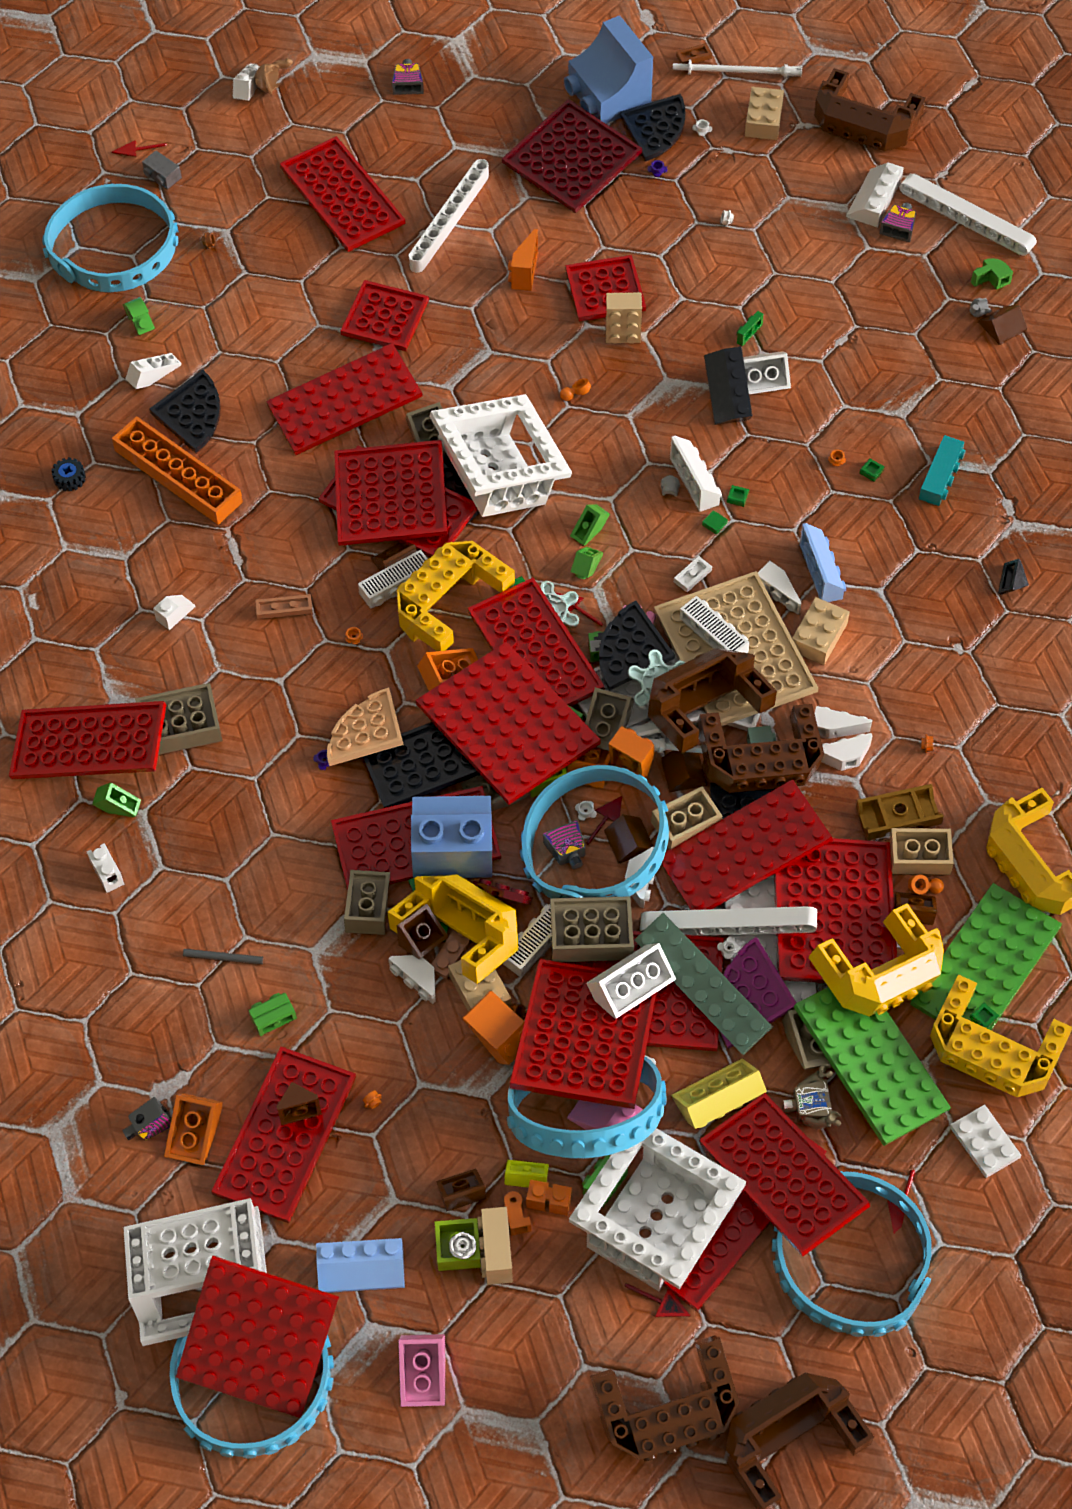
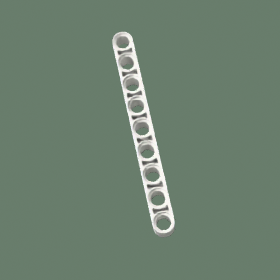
[409,159,489,273]
[899,173,1037,256]
[640,906,817,936]

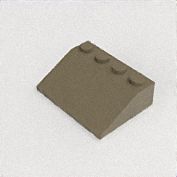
[135,683,222,755]
[550,896,634,962]

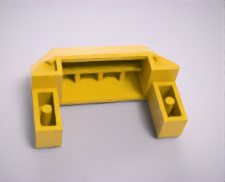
[397,541,515,651]
[986,788,1072,915]
[388,874,518,984]
[808,904,944,1017]
[930,974,1072,1097]

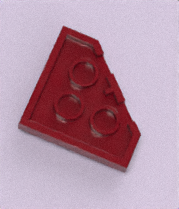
[473,878,533,905]

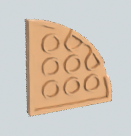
[327,687,404,766]

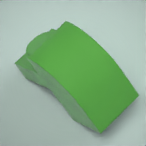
[971,258,1013,290]
[122,297,155,336]

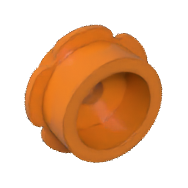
[828,449,846,466]
[345,627,363,645]
[921,734,933,753]
[363,1090,382,1109]

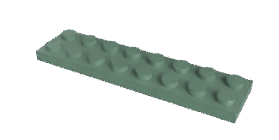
[635,913,773,1055]

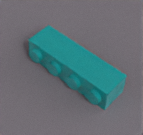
[919,435,966,506]

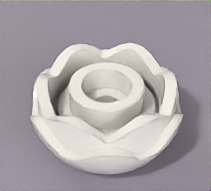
[449,1232,476,1259]

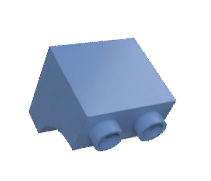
[564,15,653,124]
[411,796,492,879]

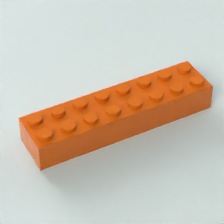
[112,416,243,525]

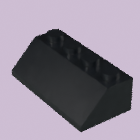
[704,346,752,425]

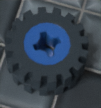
[52,457,86,492]

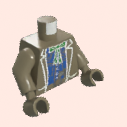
[783,1063,841,1130]

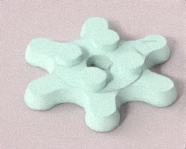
[540,581,579,628]
[628,650,685,706]

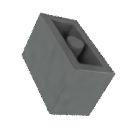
[142,151,182,189]

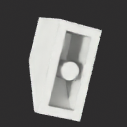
[153,595,195,630]

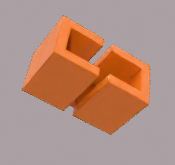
[526,1179,572,1216]

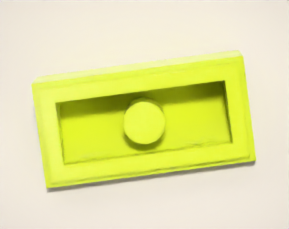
[504,1160,549,1188]

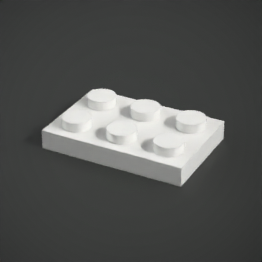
[950,1105,1021,1178]

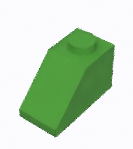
[570,504,610,546]
[571,547,604,579]
[92,782,141,817]

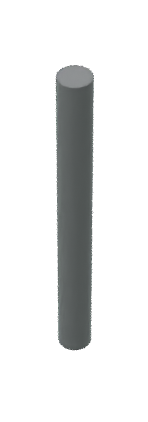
[183,949,263,965]

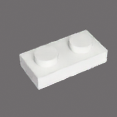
[674,556,712,592]

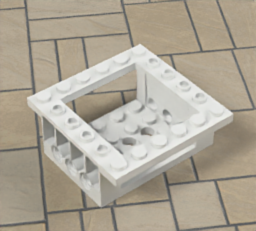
[429,394,572,517]
[569,1128,746,1291]
[124,1198,267,1346]

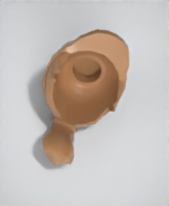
[255,58,293,95]

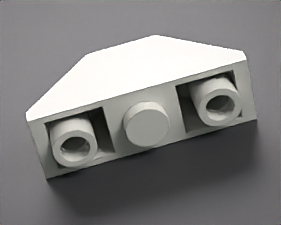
[821,733,872,771]
[625,847,655,908]
[389,955,436,1004]

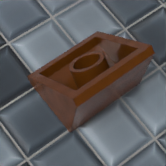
[978,306,1027,345]
[371,542,416,571]
[661,750,707,793]
[604,814,653,864]
[894,892,937,925]
[396,904,449,959]
[277,1082,322,1125]
[436,1169,486,1212]

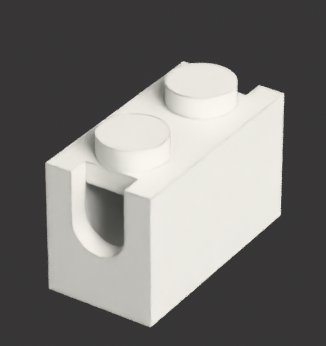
[87,843,124,893]

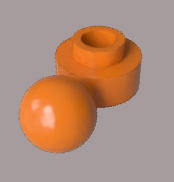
[560,378,591,401]
[908,875,944,894]

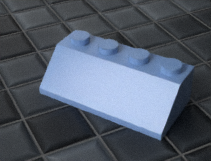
[800,523,846,602]
[316,1238,405,1293]

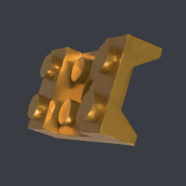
[856,784,944,840]

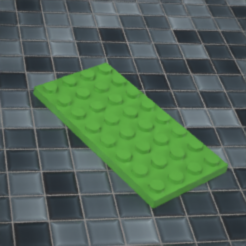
[910,883,1062,1031]
[794,987,951,1146]

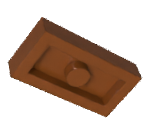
[676,43,712,64]

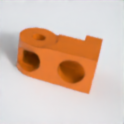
[504,1191,532,1236]

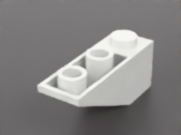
[233,64,259,100]
[126,353,182,389]
[758,561,801,615]
[815,706,872,739]

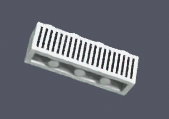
[358,550,428,609]
[680,596,749,653]
[503,904,552,978]

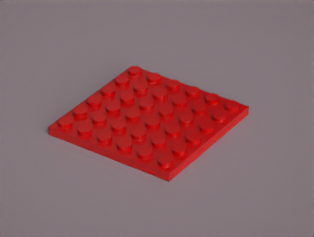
[334,440,448,546]
[176,1256,339,1418]

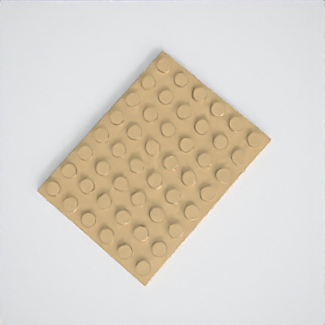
[654,571,818,726]

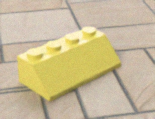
[671,1058,767,1129]

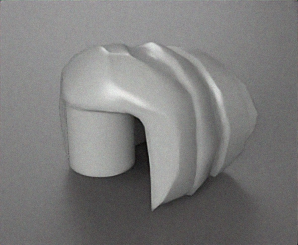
[970,298,992,317]
[661,475,680,497]

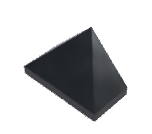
[998,559,1029,595]

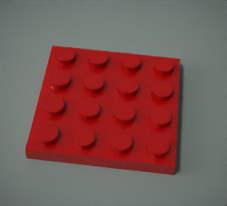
[565,255,646,322]
[340,280,429,352]

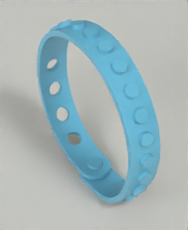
[42,184,178,292]
[520,765,669,899]
[507,1057,666,1158]
[772,1171,932,1337]
[170,1335,334,1458]

